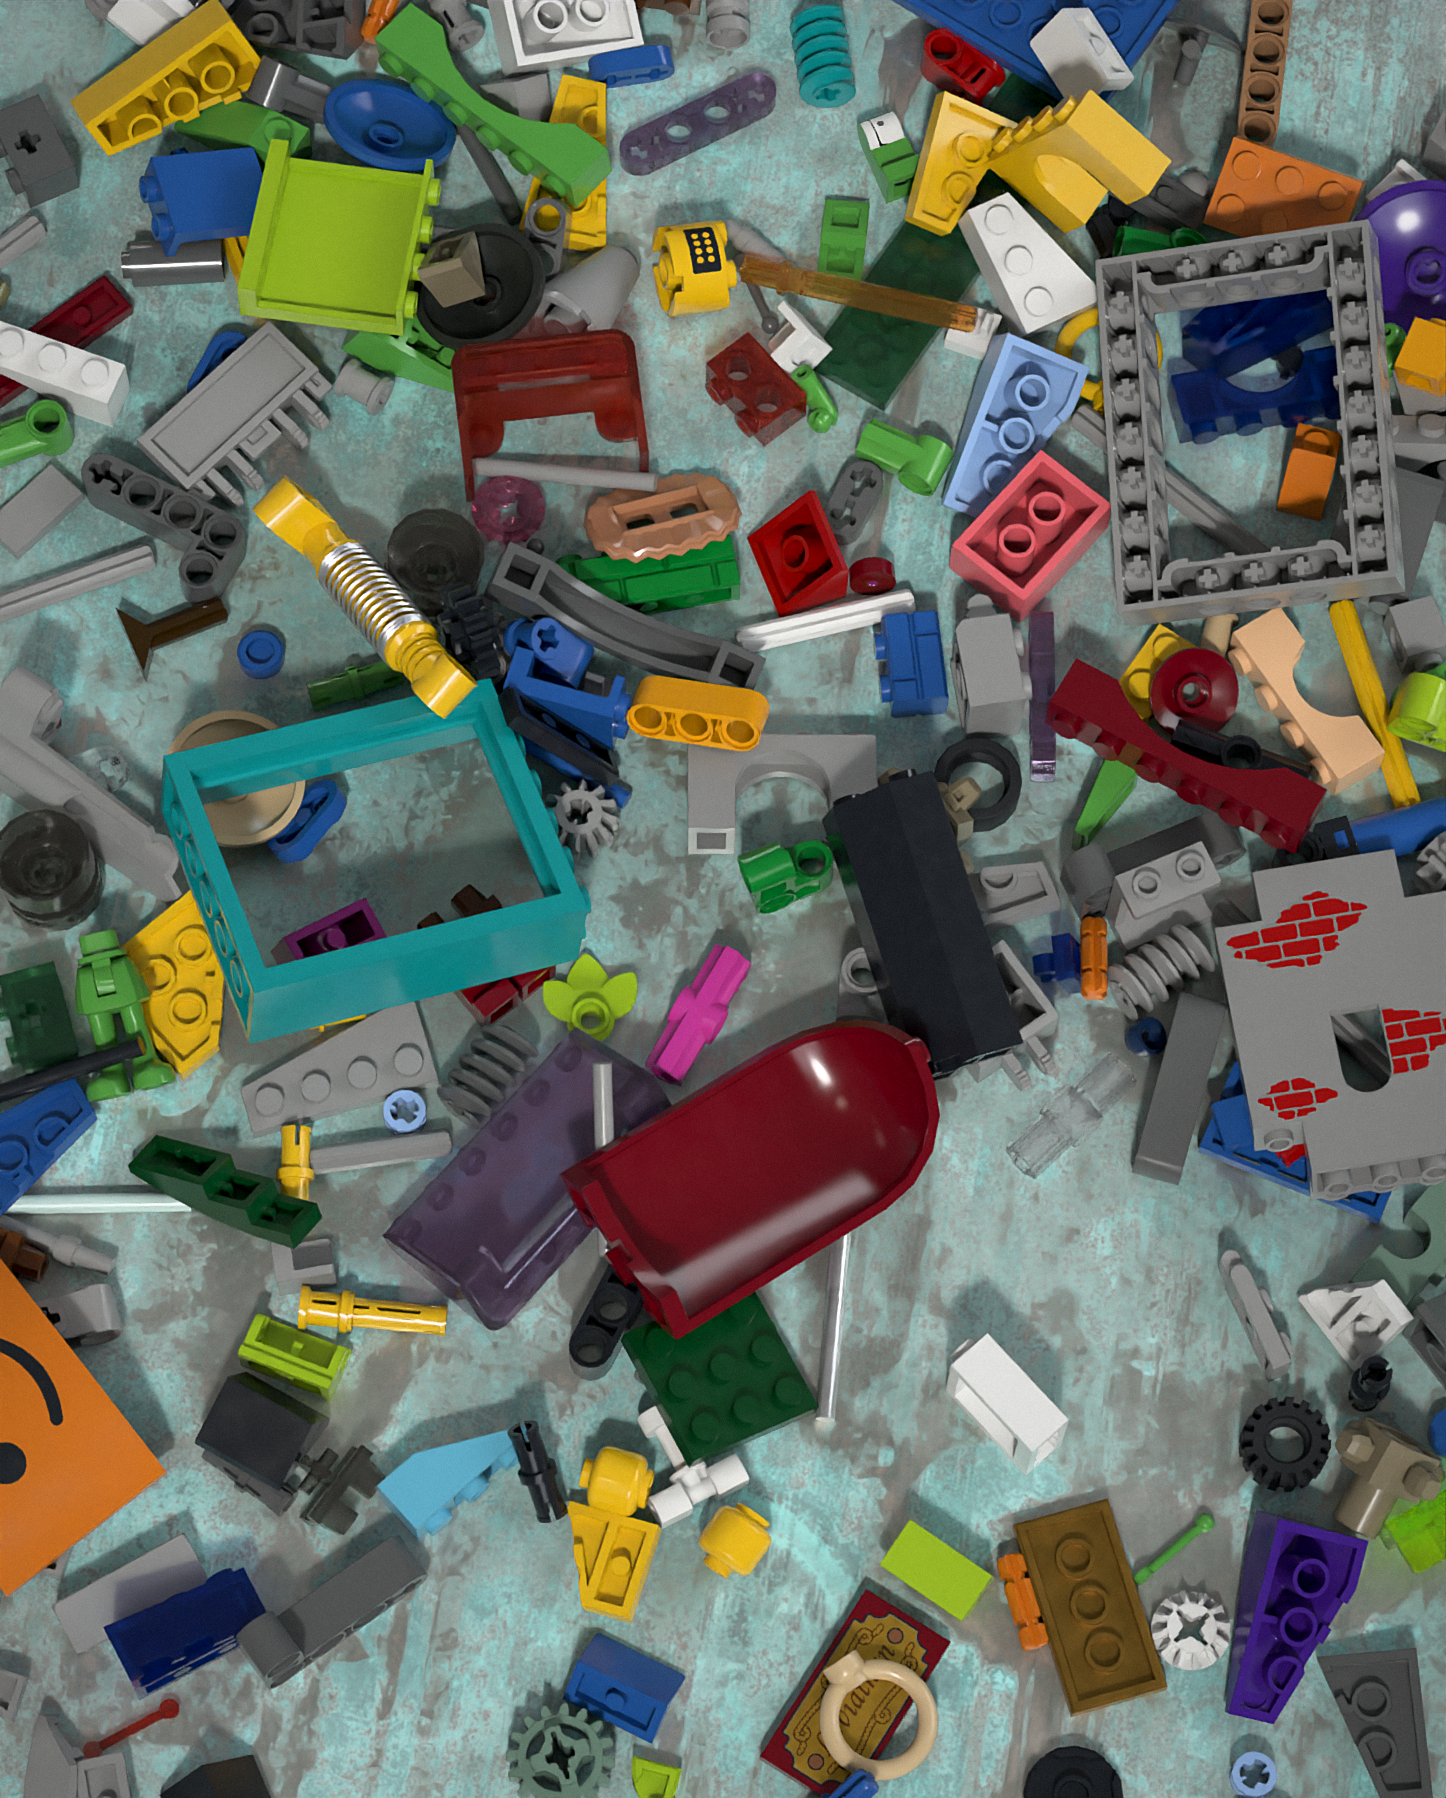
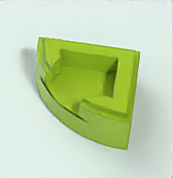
[631,1756,682,1798]

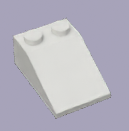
[487,0,644,78]

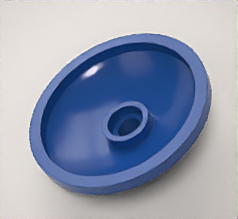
[323,79,456,173]

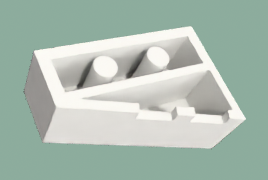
[957,192,1098,340]

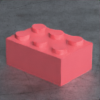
[949,450,1111,623]

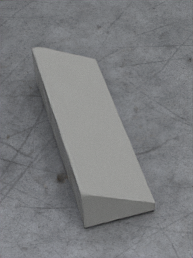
[52,1533,210,1656]

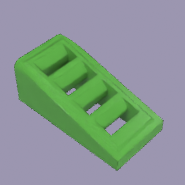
[1071,759,1138,851]

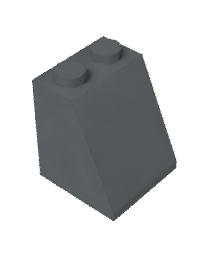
[1330,467,1446,615]

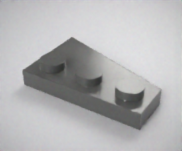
[1316,1648,1433,1798]

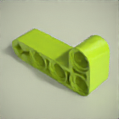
[1386,672,1446,753]

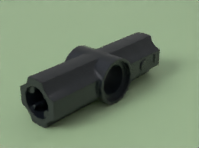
[1170,719,1312,779]

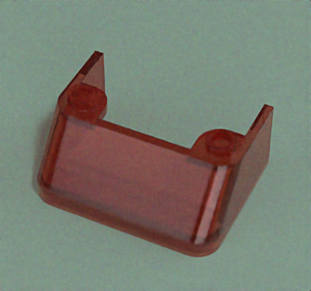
[451,329,649,502]

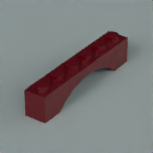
[1045,658,1327,854]

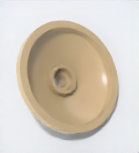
[167,710,305,848]

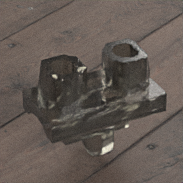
[298,1444,386,1536]

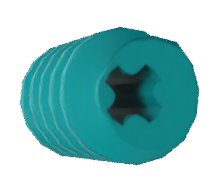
[789,5,856,108]

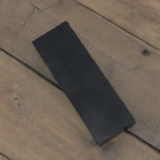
[498,686,620,788]

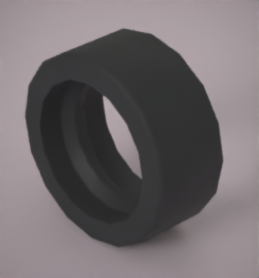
[934,738,1022,833]

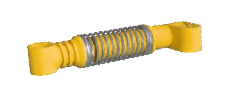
[252,475,478,719]

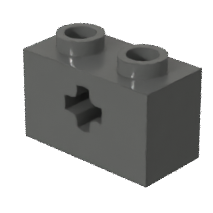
[0,94,79,208]

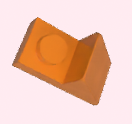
[1276,423,1342,521]

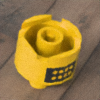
[652,220,737,317]

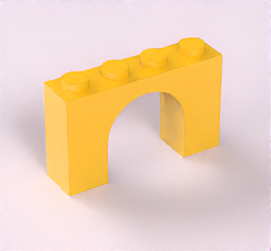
[986,89,1171,233]

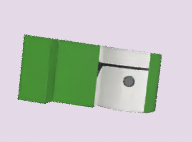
[857,111,920,204]

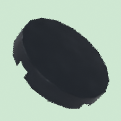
[1022,1746,1124,1798]

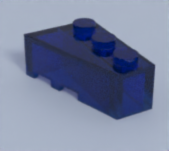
[1182,289,1334,383]
[103,1567,266,1700]

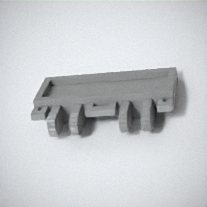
[137,320,333,510]

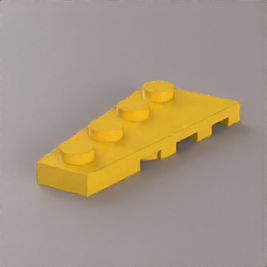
[519,74,606,254]

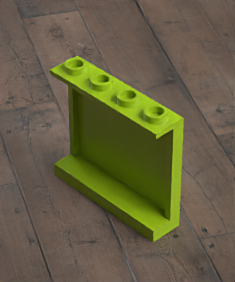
[237,138,441,336]

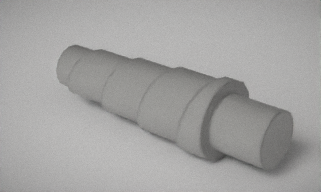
[725,218,797,279]

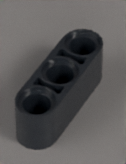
[569,1264,644,1381]

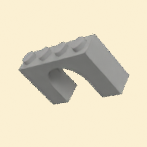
[687,732,877,855]

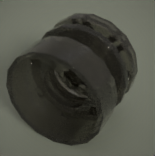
[384,508,485,628]
[0,809,104,932]

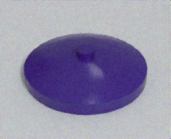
[1352,180,1446,336]

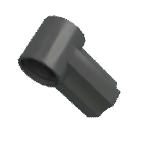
[245,54,334,125]

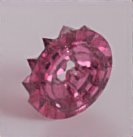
[472,475,545,546]

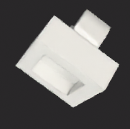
[944,302,1002,361]

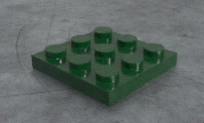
[620,1292,819,1468]

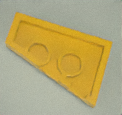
[904,91,1018,236]

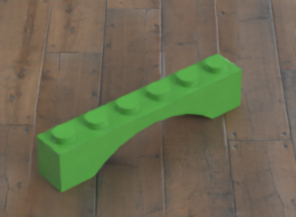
[374,2,612,208]

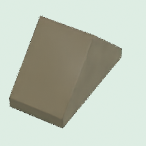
[417,231,486,308]

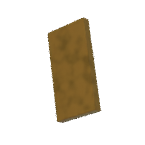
[1012,1498,1168,1717]

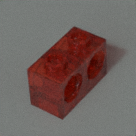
[705,332,807,447]

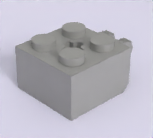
[950,593,1032,739]
[965,940,1059,1092]

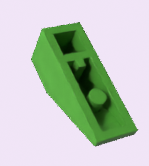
[174,101,313,174]
[341,315,494,399]

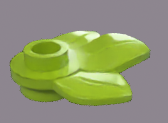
[543,953,638,1045]

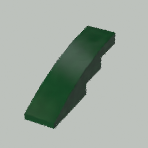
[128,1135,322,1249]

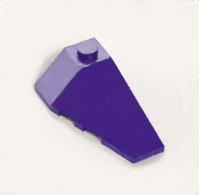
[1225,1510,1369,1724]

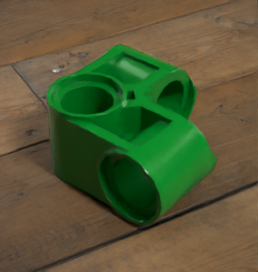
[737,840,834,914]

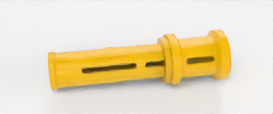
[298,1285,448,1337]

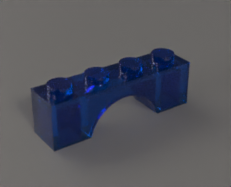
[1167,345,1341,444]

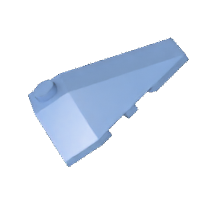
[941,333,1090,519]

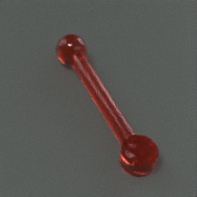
[83,1699,180,1759]

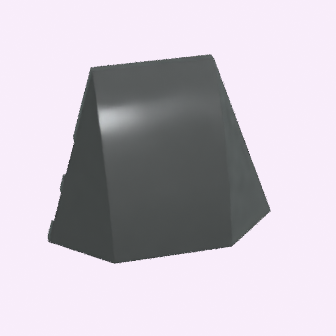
[231,0,365,60]

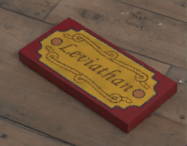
[760,1589,951,1797]

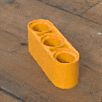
[626,676,770,751]

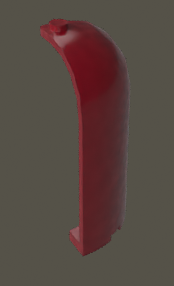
[560,1020,940,1340]

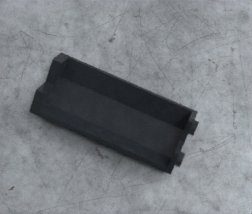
[822,769,1024,1082]

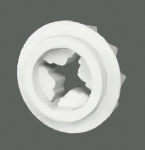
[1151,1590,1231,1670]

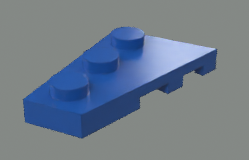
[0,1079,98,1217]

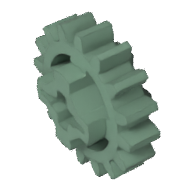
[506,1703,615,1798]

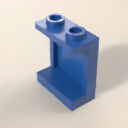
[139,147,263,257]
[503,646,632,753]

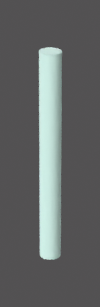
[4,1193,192,1214]

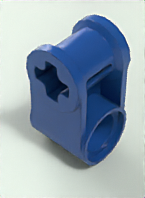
[503,618,595,690]

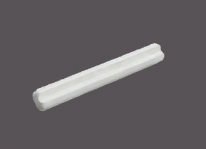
[735,589,916,652]

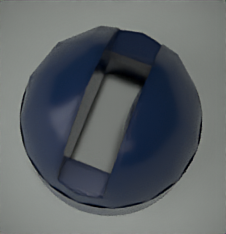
[1124,1017,1167,1057]

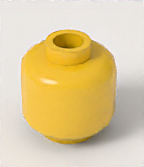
[579,1446,655,1517]
[698,1502,772,1579]

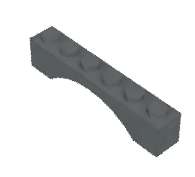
[483,541,766,690]

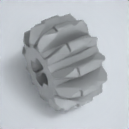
[545,779,619,862]

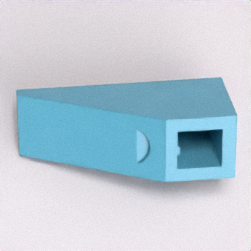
[377,1426,529,1540]

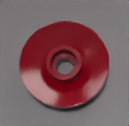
[1149,647,1239,735]

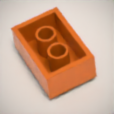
[1203,136,1365,238]

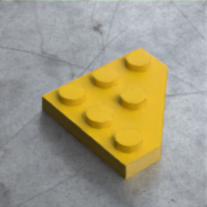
[120,890,225,1080]

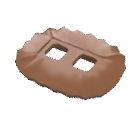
[583,472,742,564]

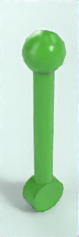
[1133,1513,1215,1586]

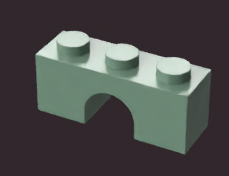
[1349,1180,1446,1315]

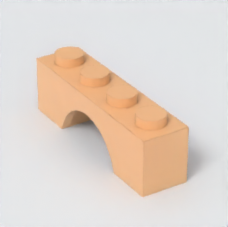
[1228,608,1385,796]

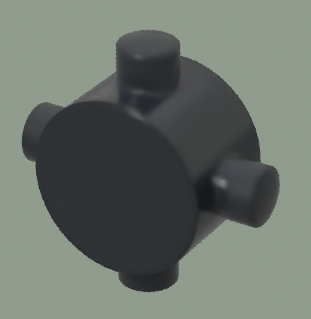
[1102,197,1138,226]
[1271,343,1310,380]

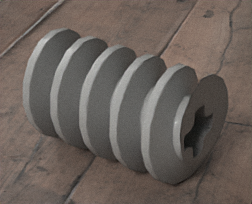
[1106,924,1215,1021]

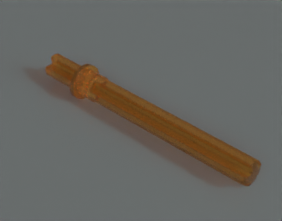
[739,255,978,333]

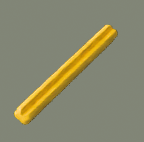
[1329,599,1421,809]

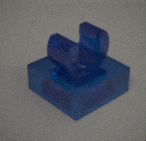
[1032,933,1082,995]

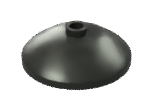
[414,223,545,352]

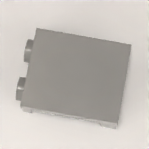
[1105,841,1221,956]

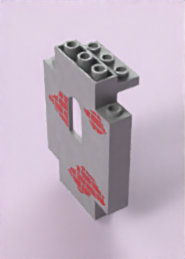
[1214,849,1446,1201]

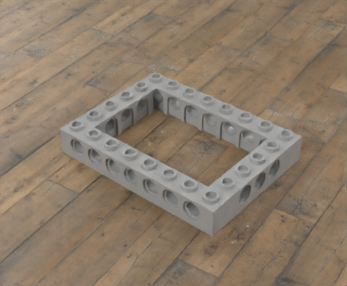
[1095,219,1405,627]

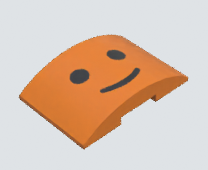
[0,1258,167,1597]

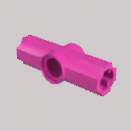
[645,944,751,1087]

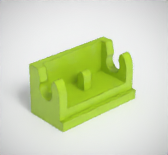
[238,1313,352,1401]
[879,1519,995,1622]

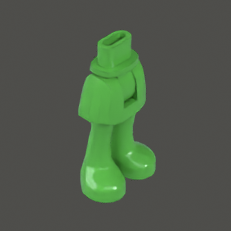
[75,929,177,1103]

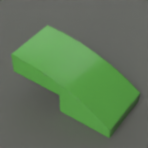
[815,199,870,293]

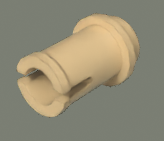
[1199,613,1240,659]

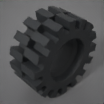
[1239,1396,1332,1492]

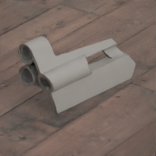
[0,665,182,903]

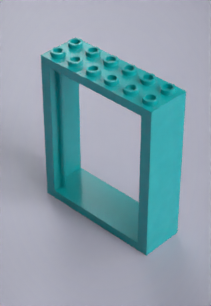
[160,678,591,1044]

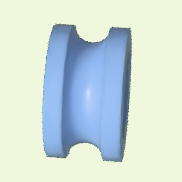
[383,1090,427,1135]
[1229,1751,1277,1798]

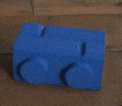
[873,610,949,718]

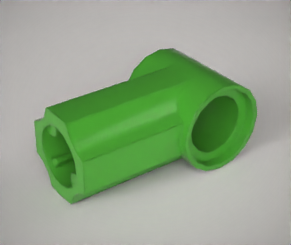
[0,400,74,468]
[855,418,954,496]

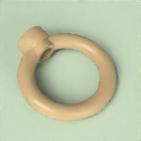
[819,1649,938,1781]

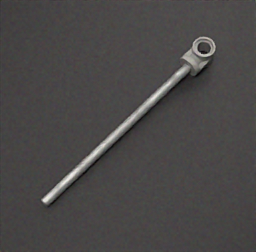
[815,947,884,1422]

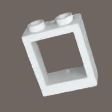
[946,1333,1069,1476]

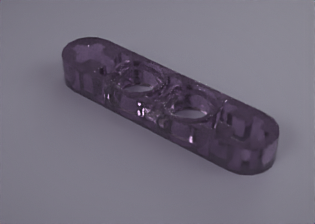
[619,73,776,176]
[1028,611,1056,783]

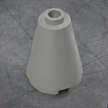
[526,245,640,366]

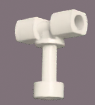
[637,1406,749,1530]

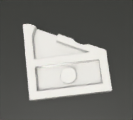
[1298,1279,1414,1372]

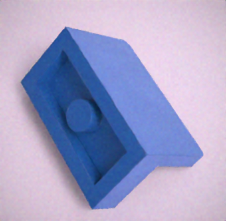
[562,1633,685,1744]

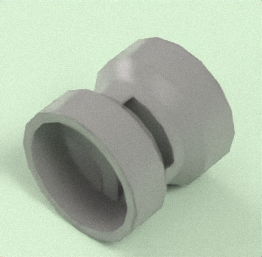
[706,0,750,49]

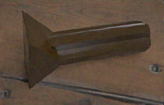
[116,597,228,682]

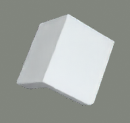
[768,301,833,374]

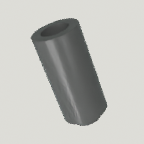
[121,238,225,287]

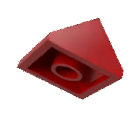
[747,490,849,617]

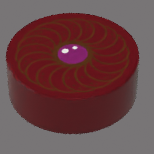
[849,557,896,595]

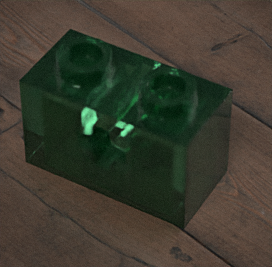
[0,961,80,1075]

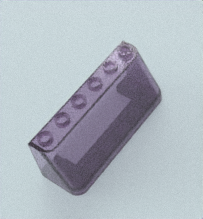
[382,1027,672,1331]

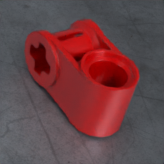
[920,28,1006,107]

